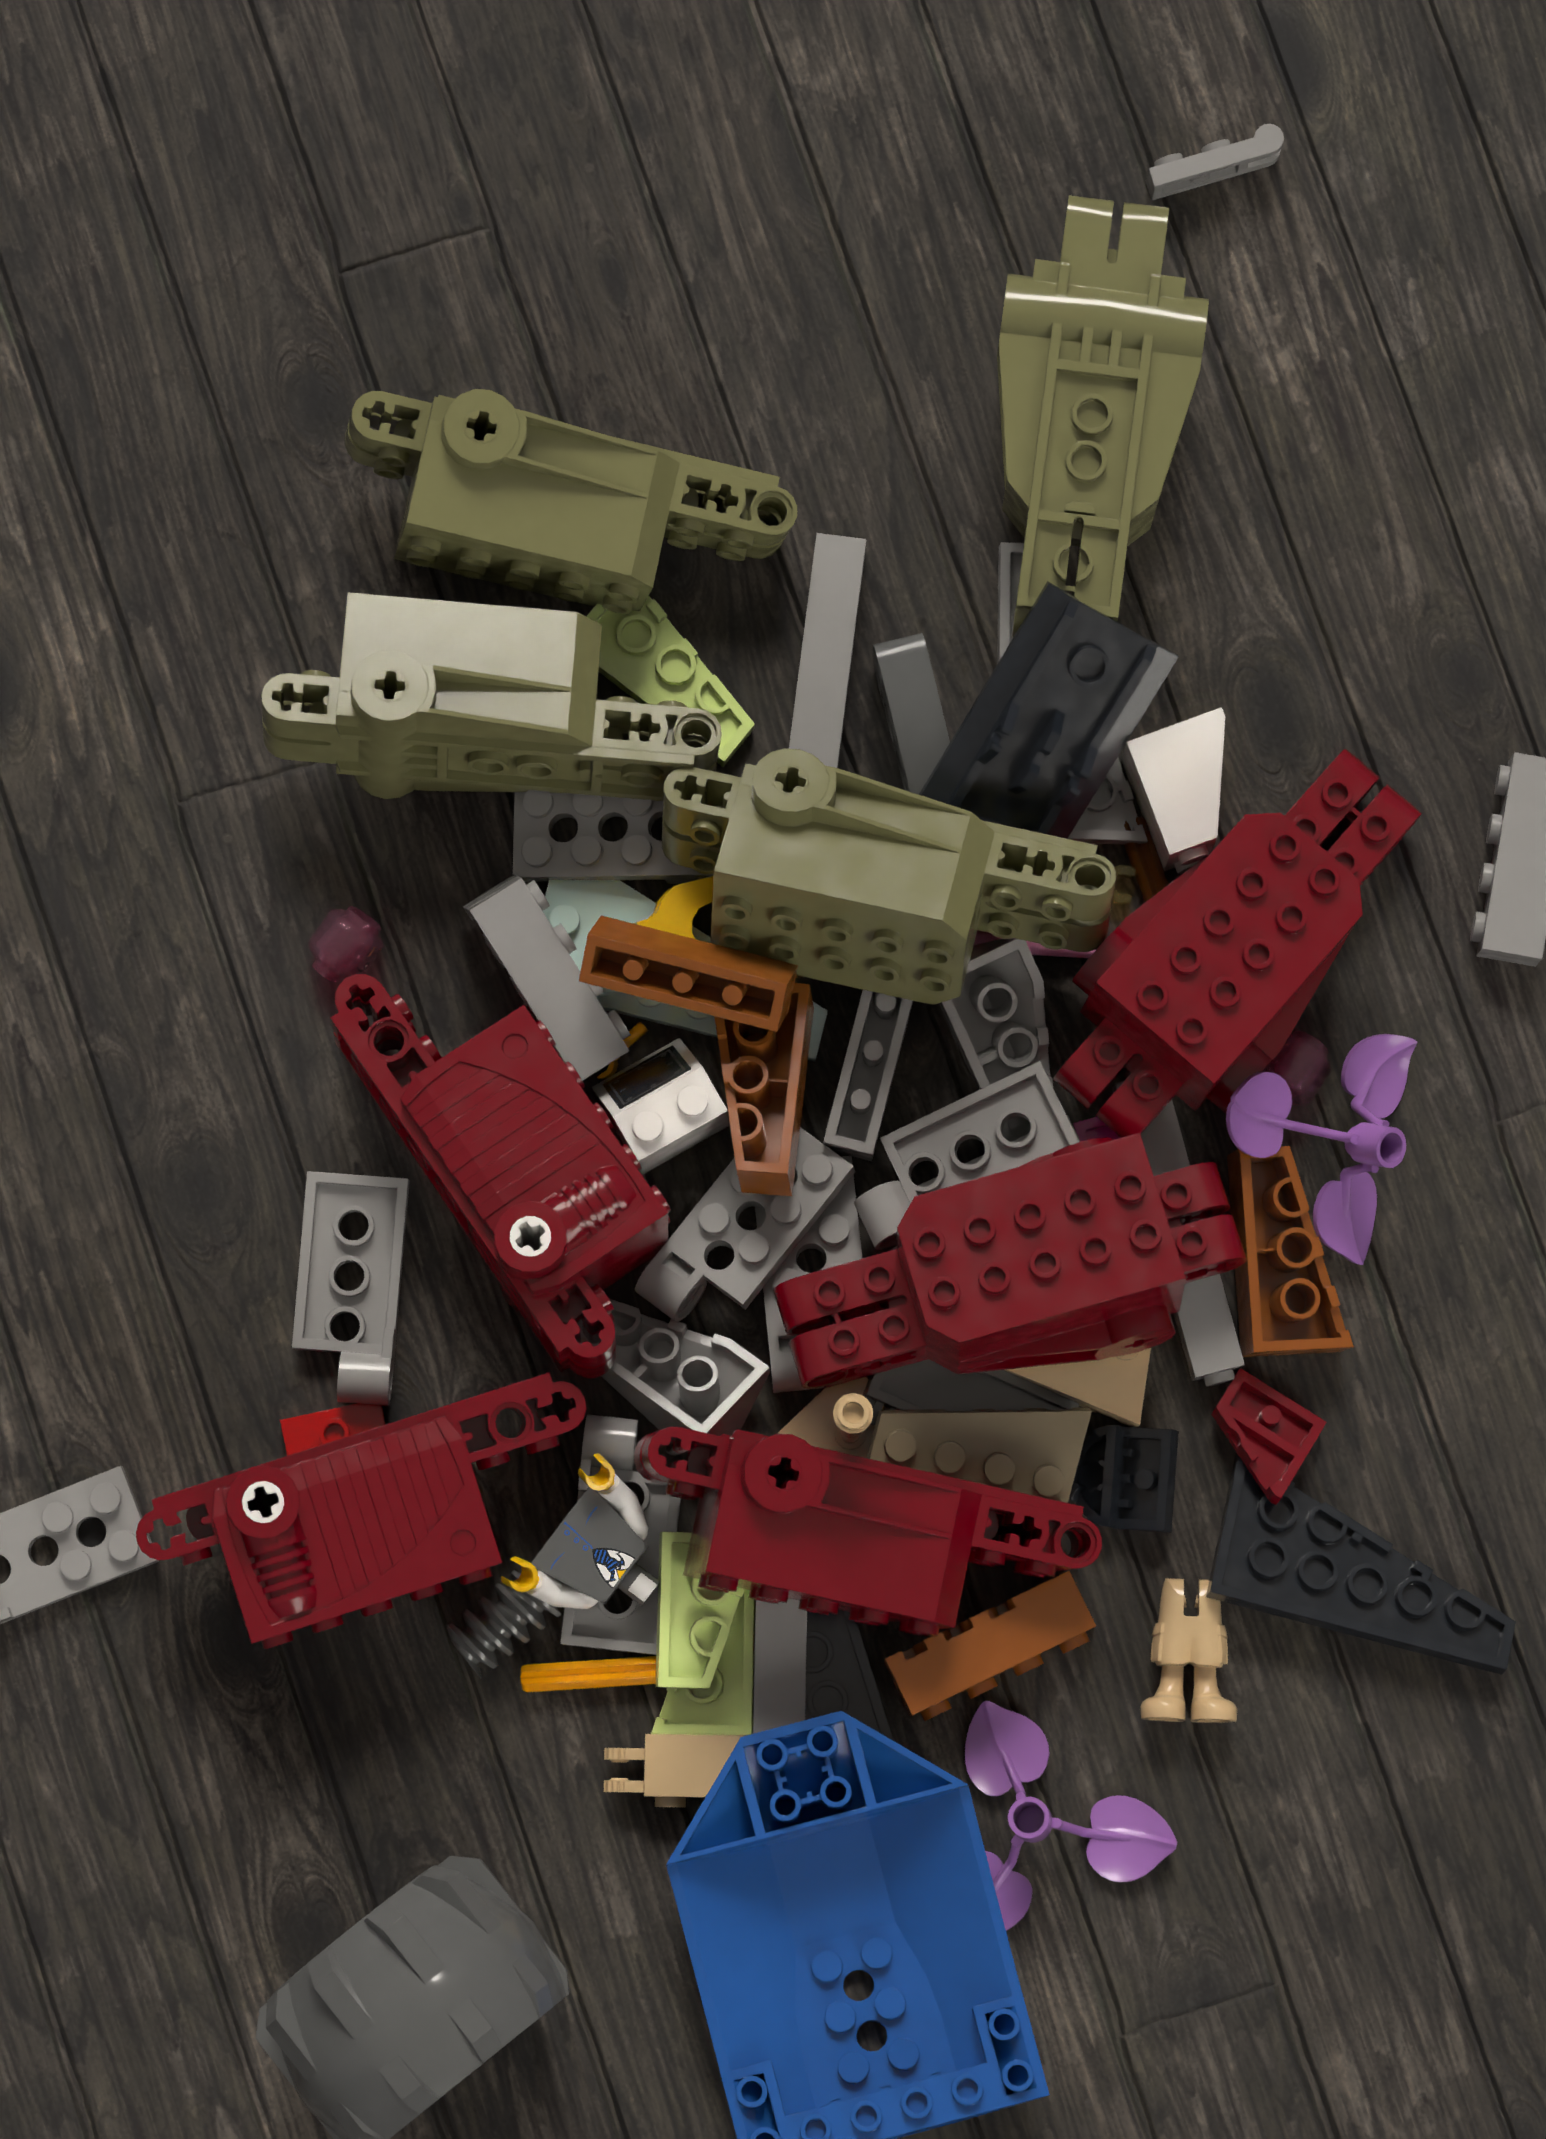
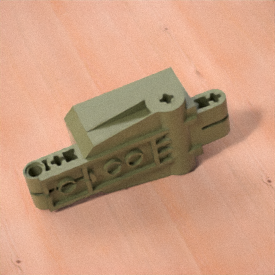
[997,195,1209,637]
[344,389,797,614]
[261,592,722,801]
[662,748,1116,1005]

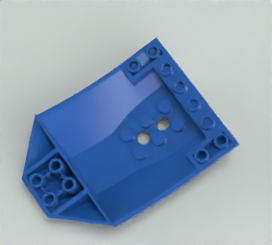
[666,1711,1050,2139]

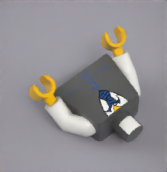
[501,1453,660,1609]

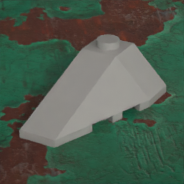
[577,1299,770,1452]

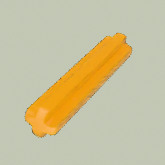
[520,1656,656,1692]

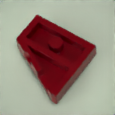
[1211,1368,1327,1505]

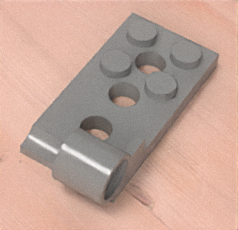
[0,1466,159,1624]

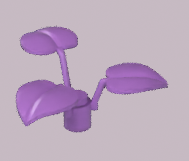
[1226,1034,1417,1265]
[965,1701,1177,1931]

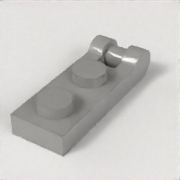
[1146,124,1284,200]

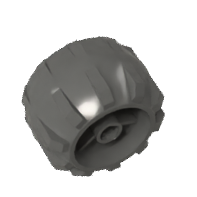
[256,1856,570,2139]

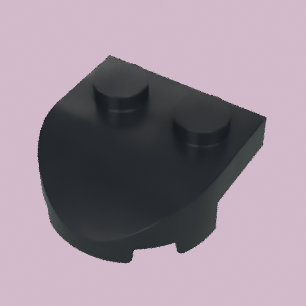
[1069,1425,1179,1533]

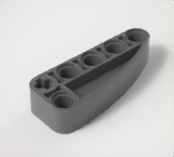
[872,633,950,795]

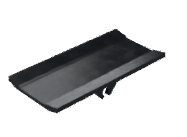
[919,581,1179,839]

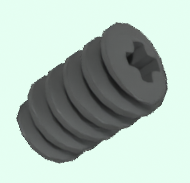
[446,1570,562,1679]

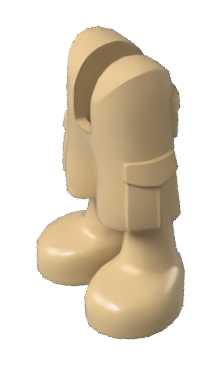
[1141,1578,1237,1723]

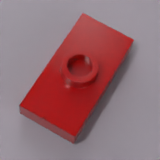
[280,1403,386,1456]

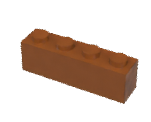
[579,915,798,1032]

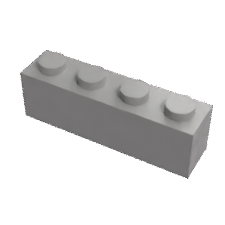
[1470,752,1546,967]
[823,990,913,1161]

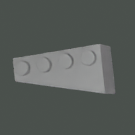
[462,874,630,1081]

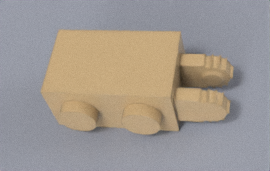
[604,1734,745,1808]

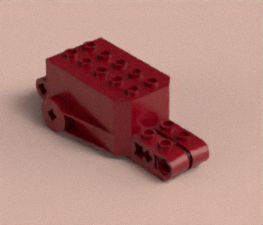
[1053,748,1422,1138]
[773,1133,1247,1389]
[634,1427,1102,1637]

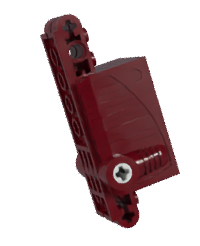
[330,974,671,1378]
[136,1372,586,1649]

